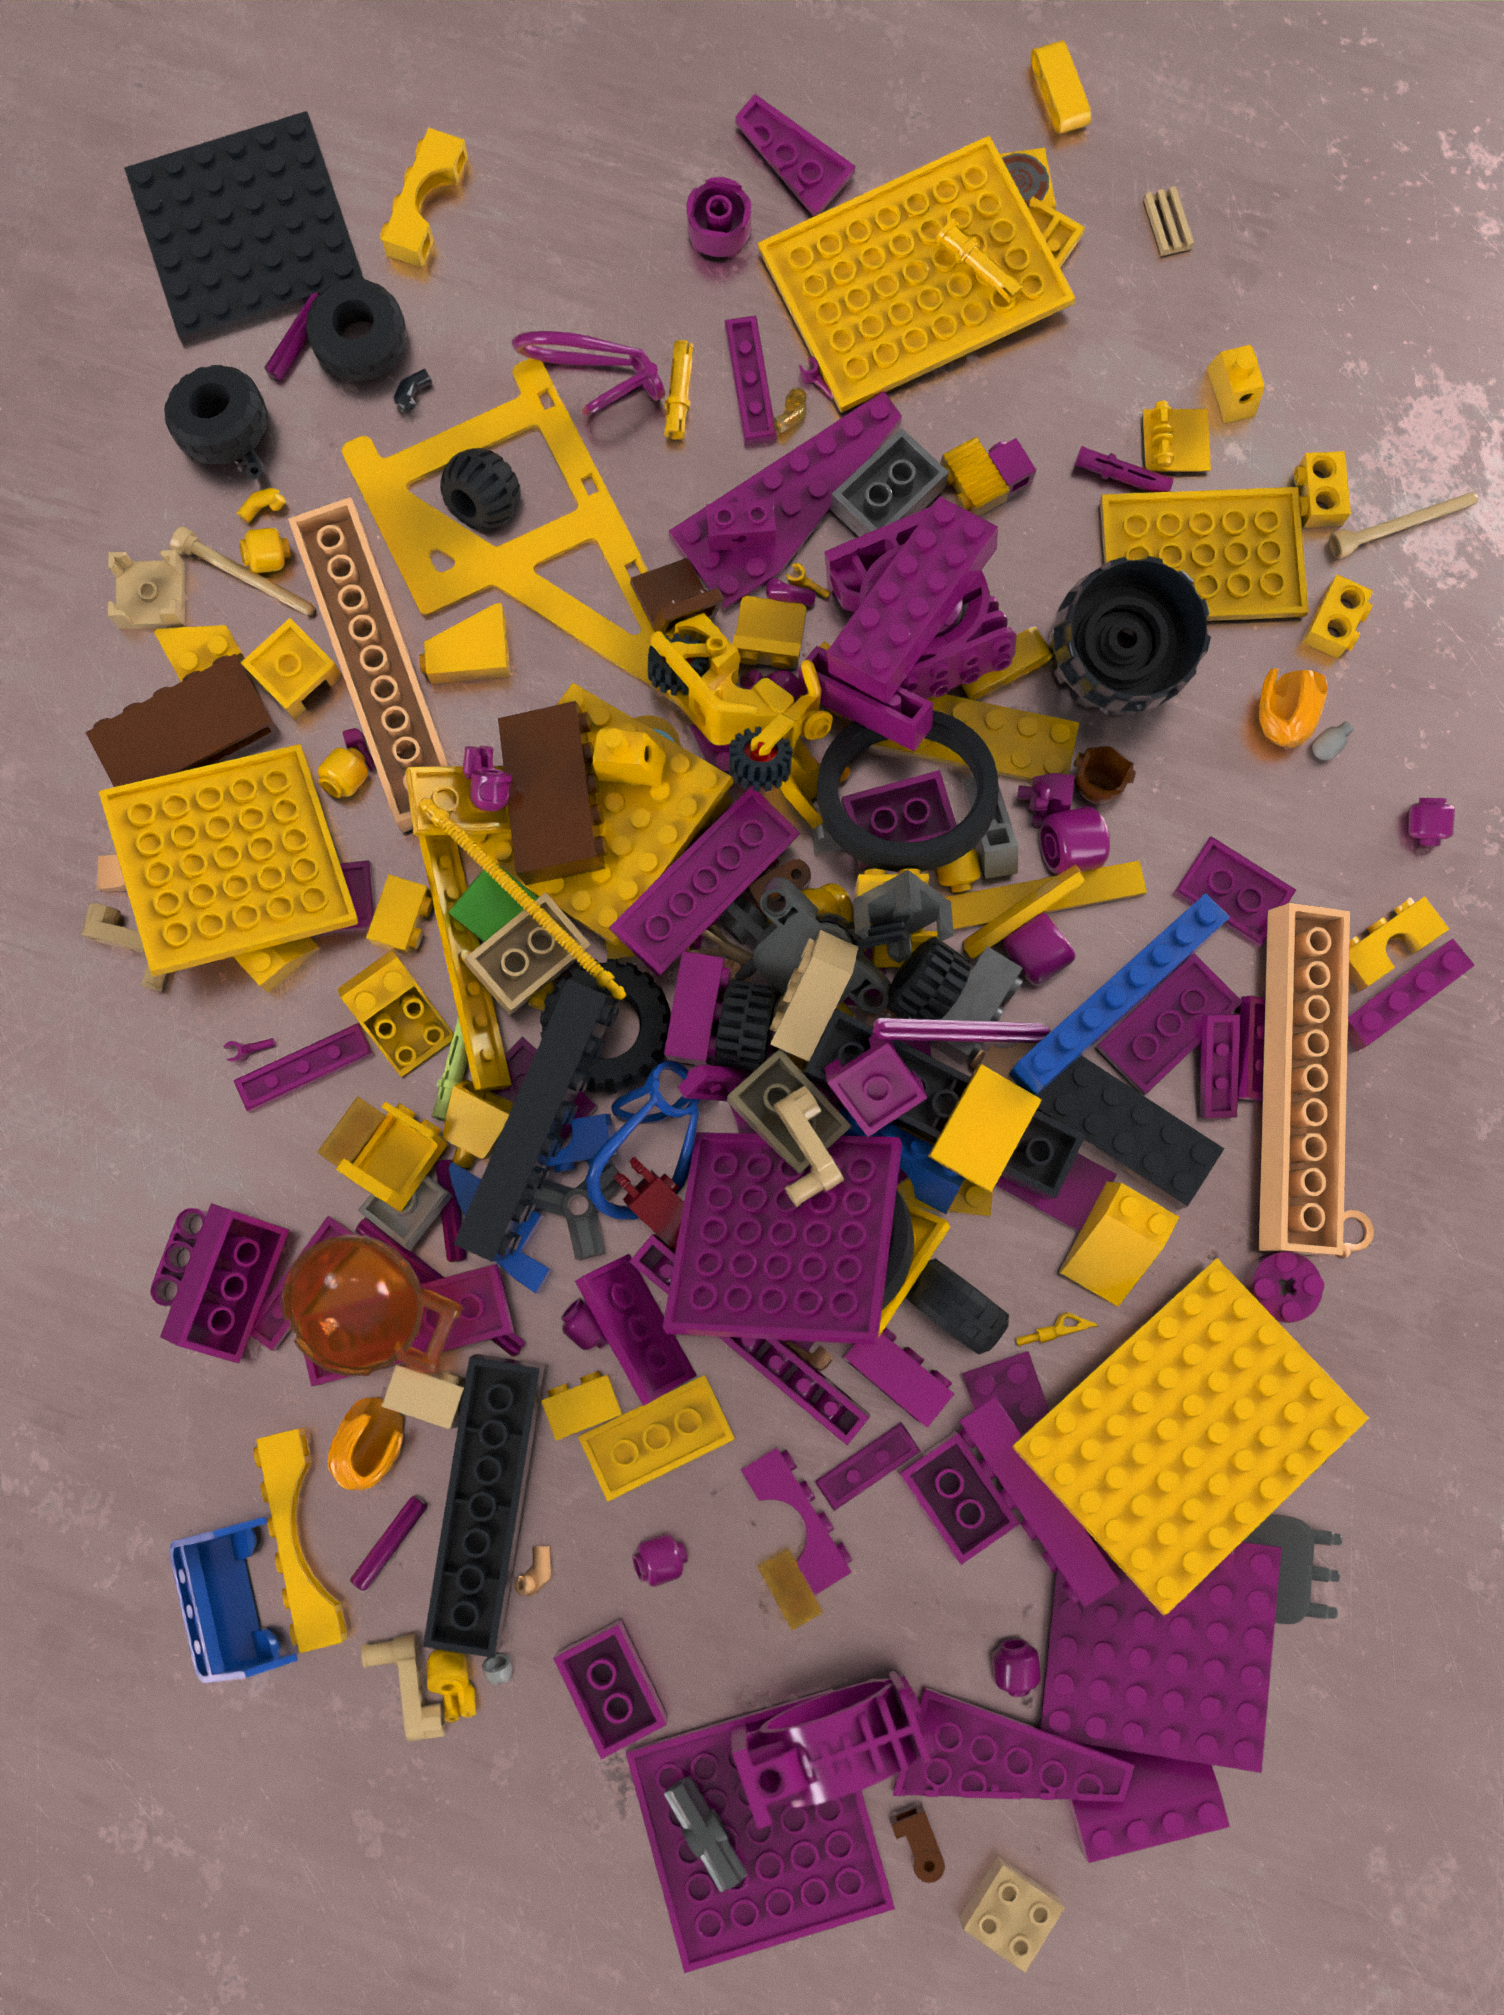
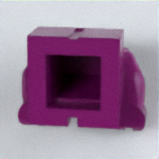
[1017,773,1075,828]

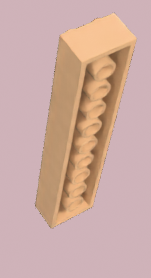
[288,497,449,833]
[1259,903,1350,1256]

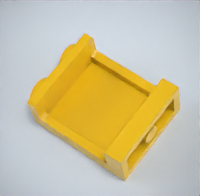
[336,1101,448,1213]

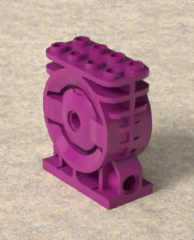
[824,506,1017,699]
[731,1671,935,1829]

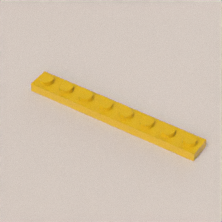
[418,835,511,1092]

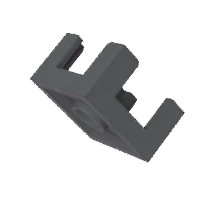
[853,870,954,963]

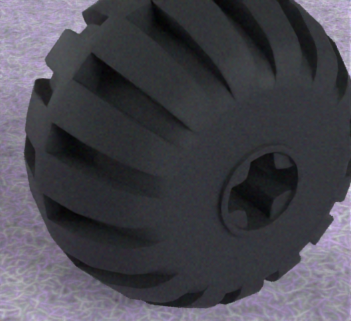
[440,448,521,531]

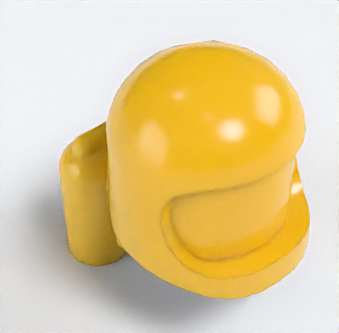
[426,1649,476,1722]

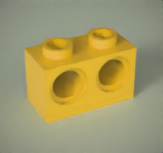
[1294,451,1351,528]
[1302,574,1373,659]

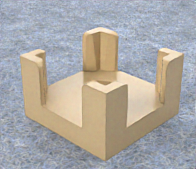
[108,550,186,629]

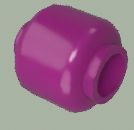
[1408,798,1455,846]
[561,1298,608,1350]
[632,1534,688,1587]
[992,1639,1041,1697]

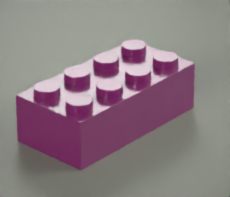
[160,1203,289,1364]

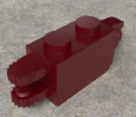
[613,1156,684,1249]

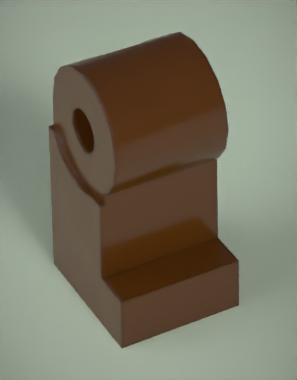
[748,859,811,917]
[889,1804,945,1883]

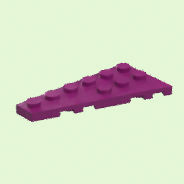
[892,1688,1135,1802]

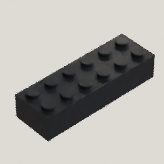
[1016,1055,1224,1209]

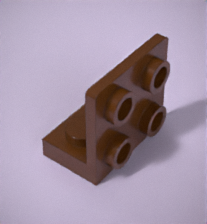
[630,558,724,635]

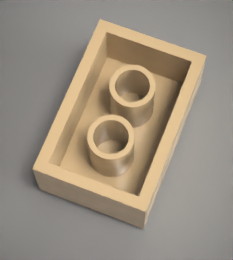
[465,892,591,1016]
[769,930,858,1061]

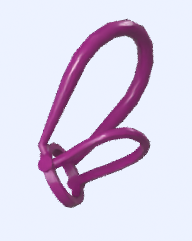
[512,331,665,416]

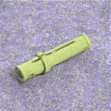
[431,1018,468,1121]

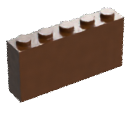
[85,653,279,787]
[498,701,608,885]

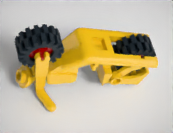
[648,613,833,792]

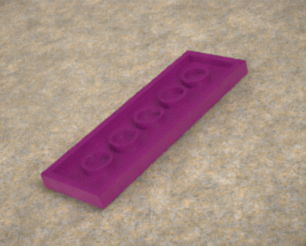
[609,786,801,977]
[296,1264,514,1387]

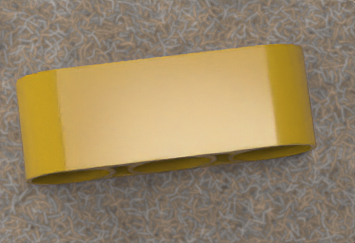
[1030,40,1091,134]
[961,626,1053,700]

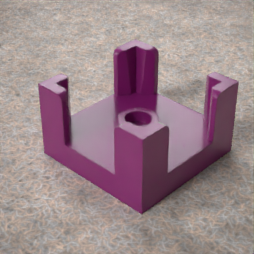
[824,1035,927,1137]

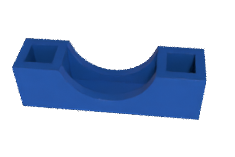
[840,1106,965,1214]

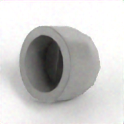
[482,1654,512,1687]

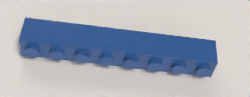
[1009,893,1230,1096]

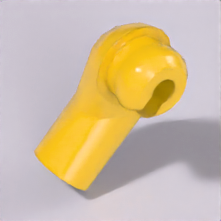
[236,487,286,524]

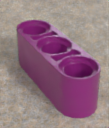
[150,1208,207,1307]

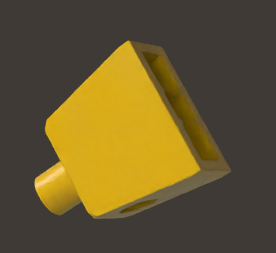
[1207,345,1264,424]
[593,728,666,786]
[442,1079,514,1168]

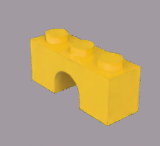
[1349,896,1449,992]

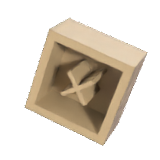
[382,1360,466,1429]
[959,1855,1065,1973]

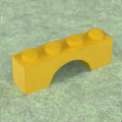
[380,127,468,268]

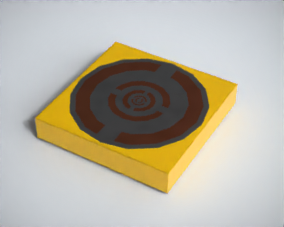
[1000,148,1056,209]

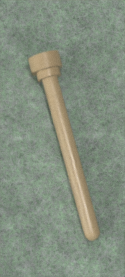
[1329,492,1478,559]
[170,526,315,616]

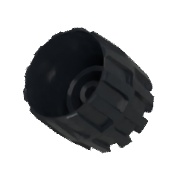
[1049,556,1211,716]

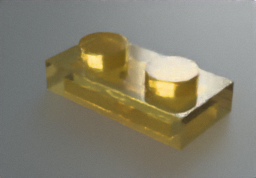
[317,1096,386,1167]
[757,1548,823,1631]

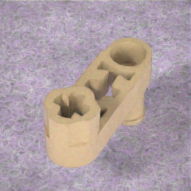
[81,903,166,992]
[774,1086,844,1207]
[361,1634,445,1742]

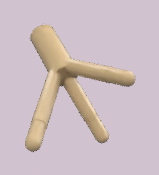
[690,924,753,964]

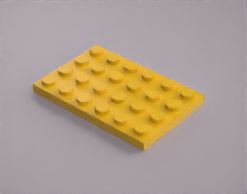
[1100,487,1309,621]

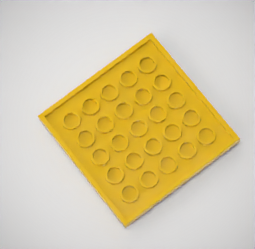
[459,683,734,946]
[98,744,358,977]

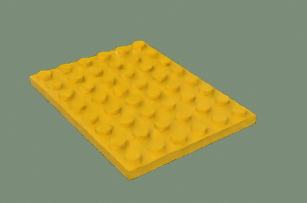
[758,135,1076,413]
[1012,1258,1369,1616]

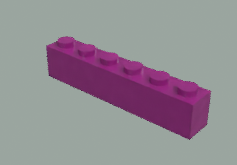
[959,1397,1121,1608]

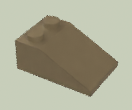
[727,1049,852,1174]

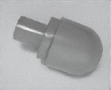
[1312,721,1354,760]

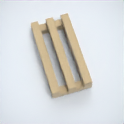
[1143,186,1194,256]

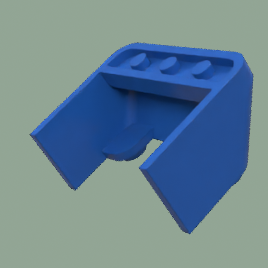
[170,1517,298,1683]

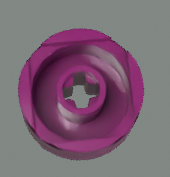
[686,177,751,257]
[1244,1251,1325,1323]

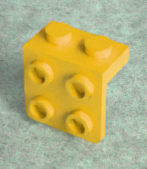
[732,596,806,669]

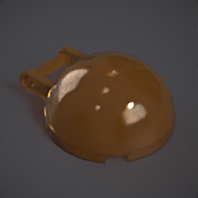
[282,1235,463,1376]

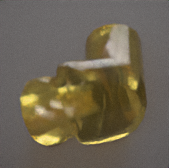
[773,387,807,433]

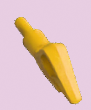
[1016,1312,1098,1346]

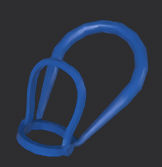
[586,1061,701,1219]

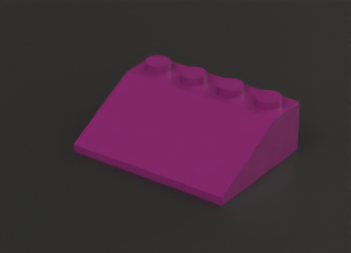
[1068,1743,1230,1863]

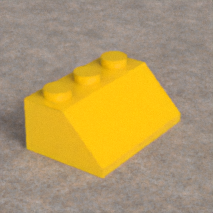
[233,937,320,993]

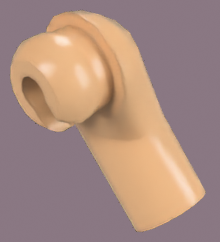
[515,1546,551,1596]

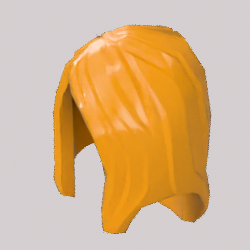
[1259,668,1327,748]
[328,1397,403,1490]

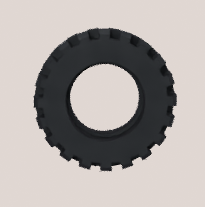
[540,958,671,1094]

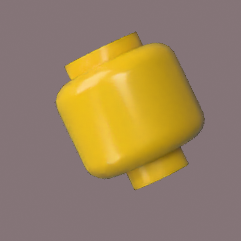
[239,527,290,573]
[317,747,368,798]
[936,848,981,893]

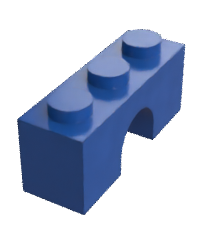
[546,1114,617,1172]

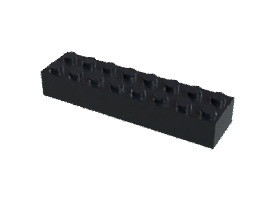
[453,979,619,1262]
[801,1009,1086,1200]
[423,1354,545,1658]

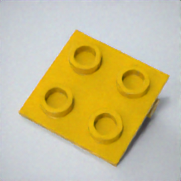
[1143,400,1211,472]

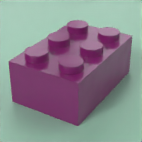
[841,770,957,870]
[664,951,731,1065]
[842,1327,955,1428]
[897,1431,1020,1565]
[553,1619,668,1759]

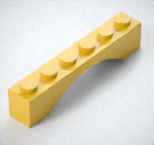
[253,1428,348,1653]

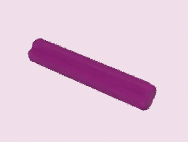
[264,293,319,380]
[435,1159,466,1262]
[350,1496,427,1591]

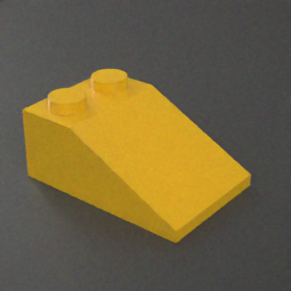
[1059,1182,1180,1307]

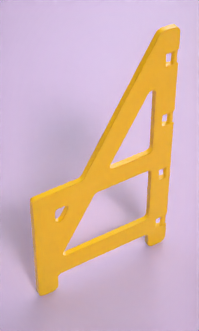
[342,358,678,705]

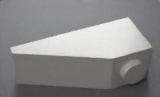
[962,777,1018,879]

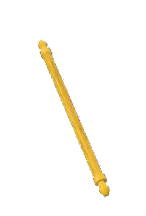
[420,797,626,1000]

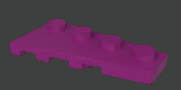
[735,94,856,217]

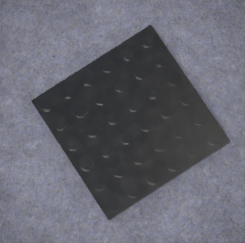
[124,111,364,343]

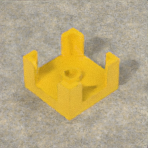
[241,618,343,721]

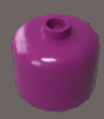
[1039,806,1110,875]
[1001,911,1076,986]

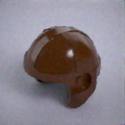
[1073,746,1136,804]

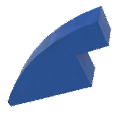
[449,1162,553,1294]

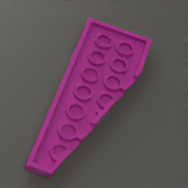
[669,391,902,613]

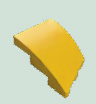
[780,737,823,829]

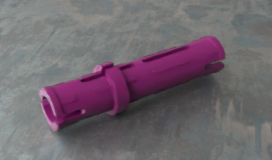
[1074,446,1174,493]

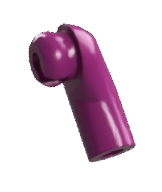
[766,578,816,607]

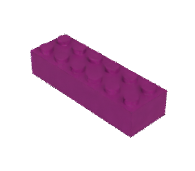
[827,496,998,704]

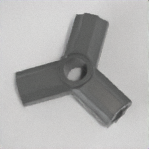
[532,1162,622,1260]

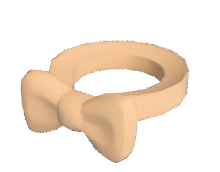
[1337,1210,1374,1258]

